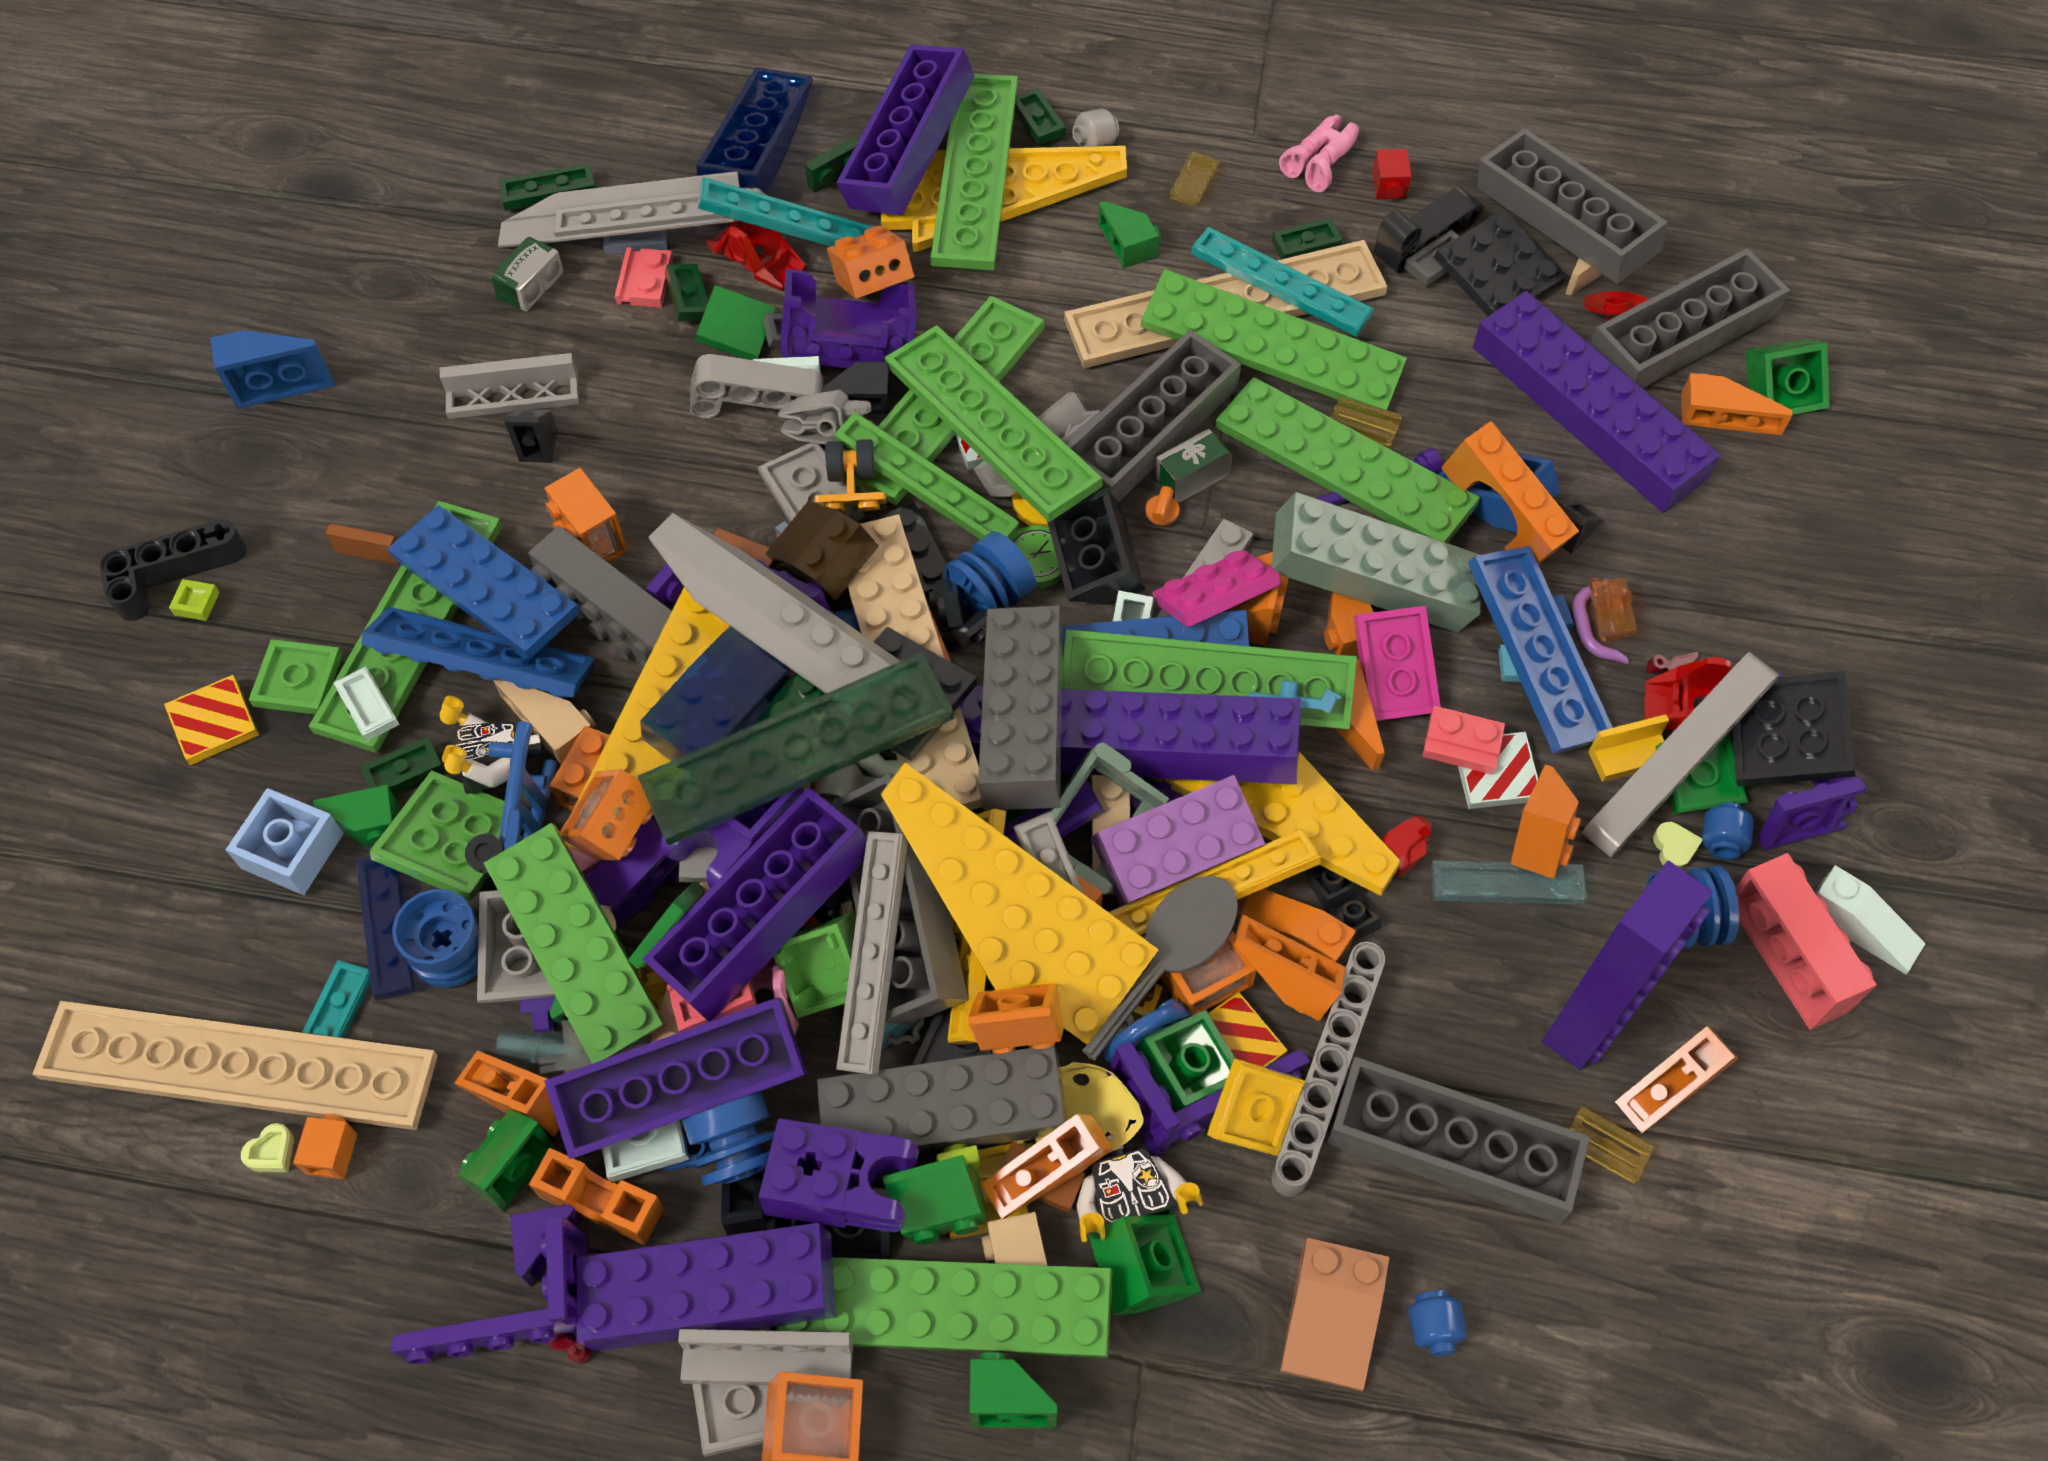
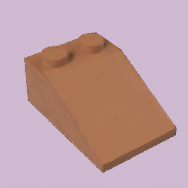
[1280,1238,1389,1392]

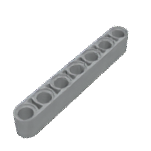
[1582,652,1780,858]
[1271,941,1385,1197]

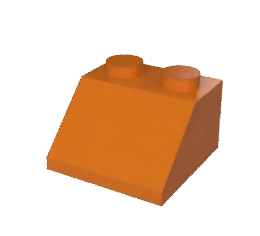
[1510,764,1581,879]
[968,983,1064,1054]

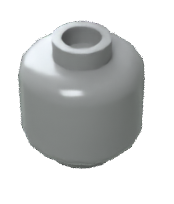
[1072,108,1119,147]

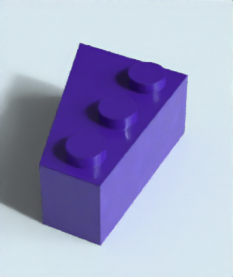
[584,815,680,928]

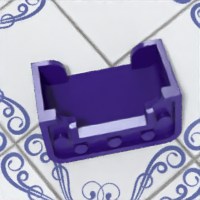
[780,269,917,373]

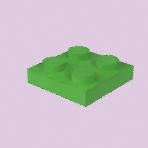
[249,639,343,715]

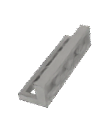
[440,353,579,419]
[974,392,1101,497]
[678,1329,853,1386]

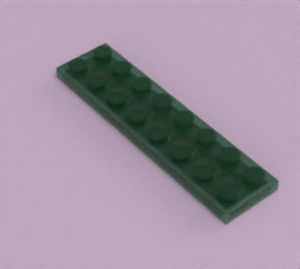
[638,652,955,846]

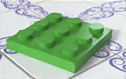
[370,770,523,902]

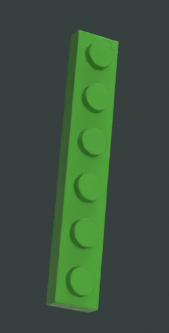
[834,412,1019,540]

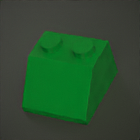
[1746,339,1830,415]
[1135,1010,1235,1113]
[457,1110,555,1212]
[883,1155,989,1246]
[1089,1214,1201,1315]
[970,1352,1057,1429]

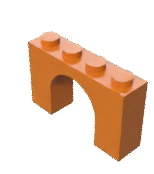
[1441,421,1579,565]

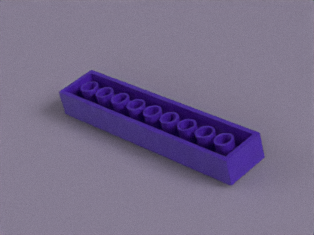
[960,685,1301,785]

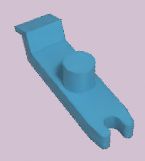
[1249,680,1341,714]

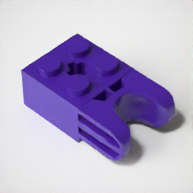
[661,742,805,888]
[759,1118,919,1232]

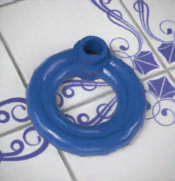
[1104,998,1192,1063]

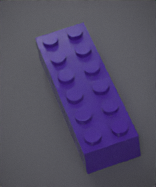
[836,44,975,215]
[642,788,867,1022]
[544,997,808,1160]
[577,1223,836,1351]

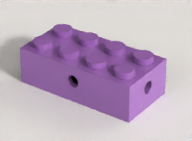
[1090,775,1265,907]

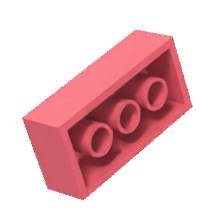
[1735,853,1877,1030]

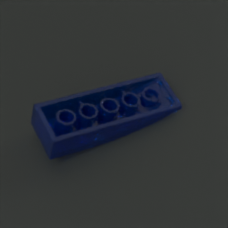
[696,67,813,194]
[640,626,794,782]

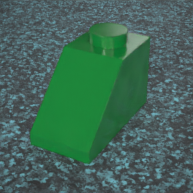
[1098,201,1161,269]
[313,785,399,847]

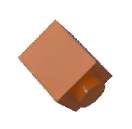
[293,1114,358,1180]

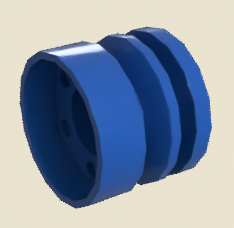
[944,531,1036,615]
[1645,865,1739,949]
[392,889,479,988]
[682,1091,775,1186]

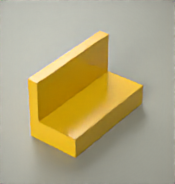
[1588,715,1669,783]

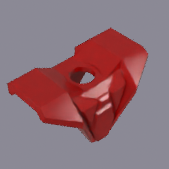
[706,220,807,291]
[1644,656,1733,739]

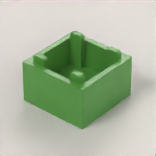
[774,912,856,1018]

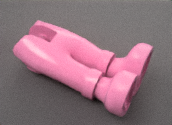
[1279,114,1359,192]

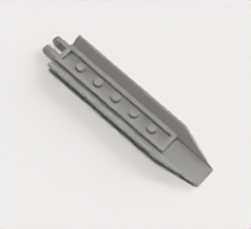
[498,171,765,248]
[649,513,930,727]

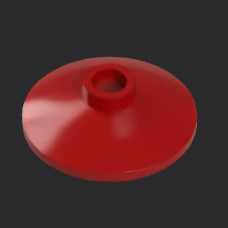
[1583,291,1649,321]

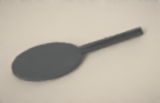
[1083,876,1238,1060]

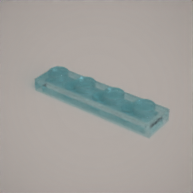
[1431,860,1587,905]

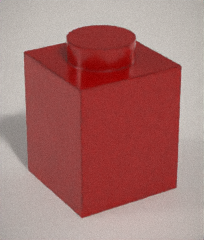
[1372,149,1412,199]

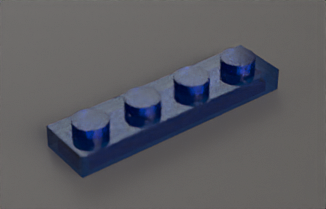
[356,856,415,1001]

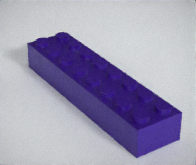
[1472,291,1720,513]
[1541,860,1713,1070]

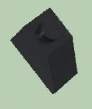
[821,361,890,414]
[504,409,558,463]

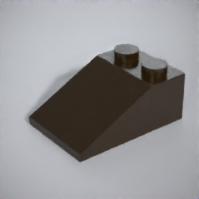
[765,501,879,600]

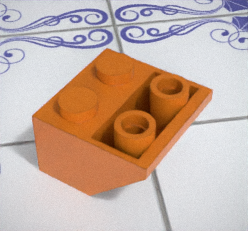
[1231,552,1289,646]

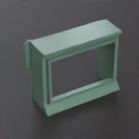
[1048,743,1169,894]

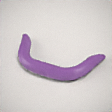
[1572,579,1629,664]

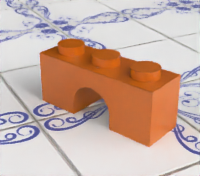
[529,1148,664,1246]

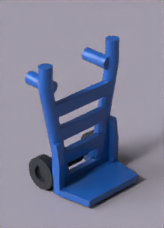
[465,721,558,891]

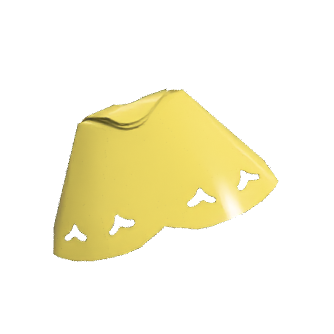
[1013,1062,1144,1150]

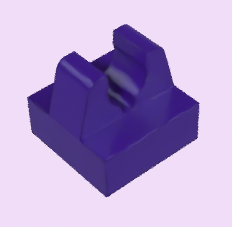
[520,996,556,1033]

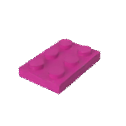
[1153,550,1281,628]
[1353,606,1441,721]

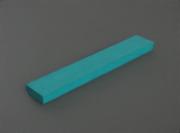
[698,177,873,247]
[1191,227,1374,337]

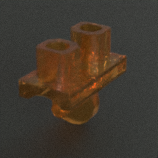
[1589,577,1637,642]

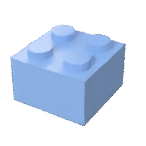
[226,788,344,895]

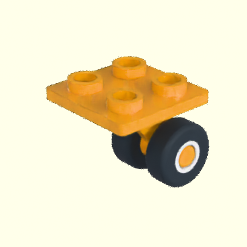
[815,439,887,512]

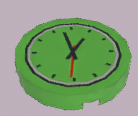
[1010,525,1062,588]

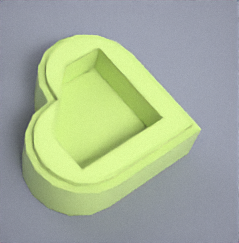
[1653,822,1703,869]
[241,1123,294,1172]

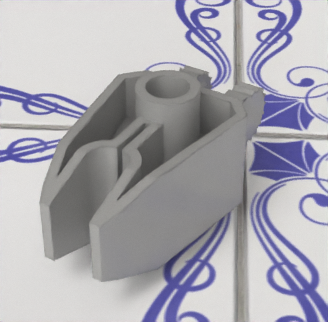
[778,390,873,444]

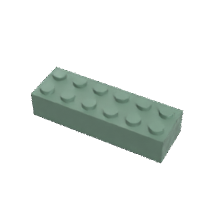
[1271,492,1481,633]

